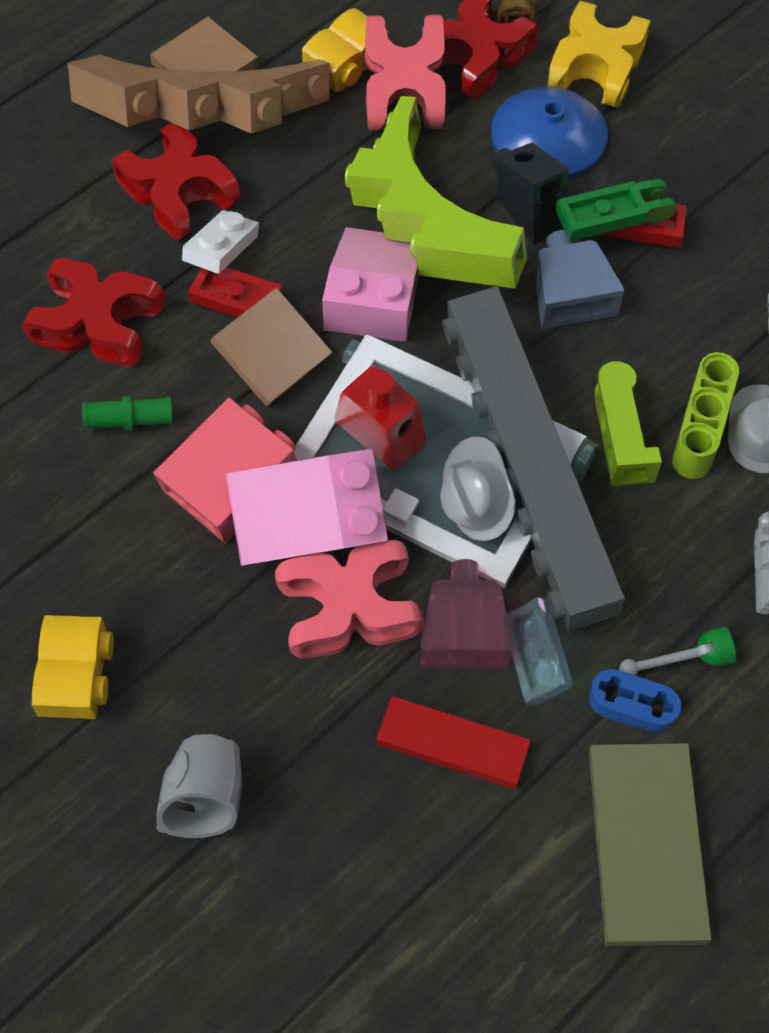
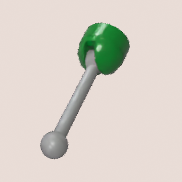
[619,626,736,675]

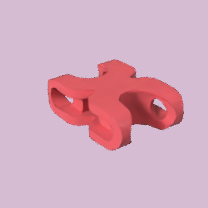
[365,15,445,131]
[275,540,425,659]

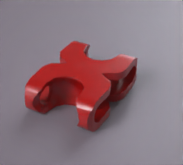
[420,0,539,100]
[111,122,241,240]
[22,259,166,367]

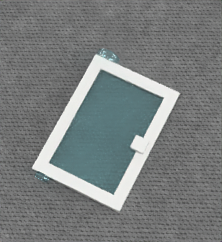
[294,334,599,588]

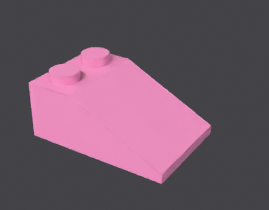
[322,227,419,342]
[226,449,388,565]

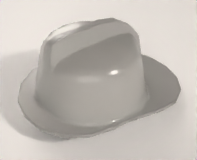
[728,385,769,474]
[440,436,516,541]

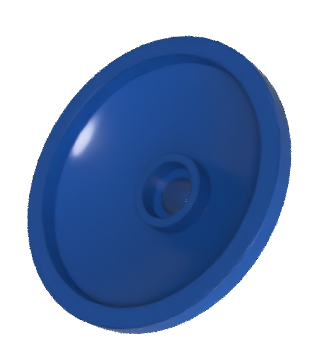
[491,87,608,179]

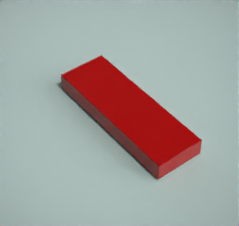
[376,696,530,790]

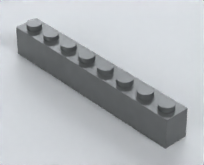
[442,286,625,631]

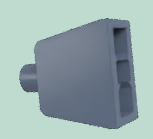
[535,230,624,329]

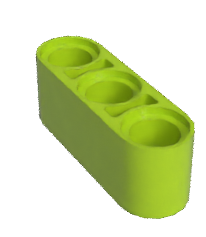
[672,352,739,479]

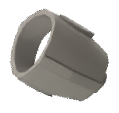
[156,734,243,838]

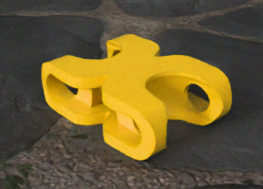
[547,1,651,108]

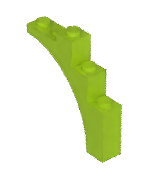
[345,96,527,289]

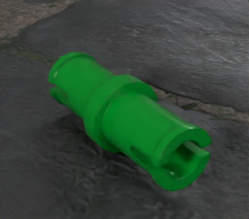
[82,395,173,431]

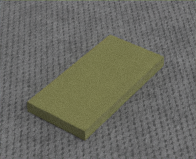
[589,743,711,946]

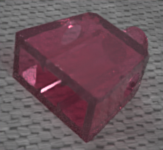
[420,559,513,669]

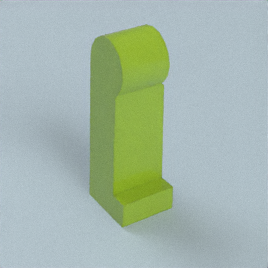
[594,361,662,486]

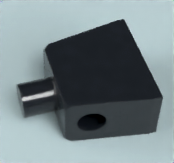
[492,143,568,244]

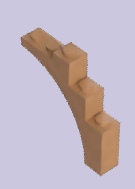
[68,54,330,134]

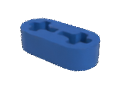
[589,669,681,734]

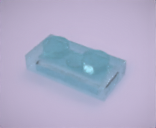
[502,597,573,705]

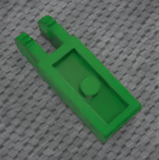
[556,178,677,241]

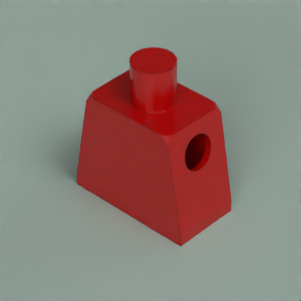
[334,365,426,473]

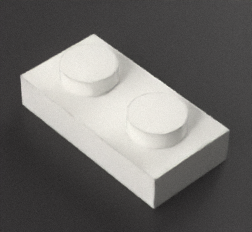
[182,210,259,274]

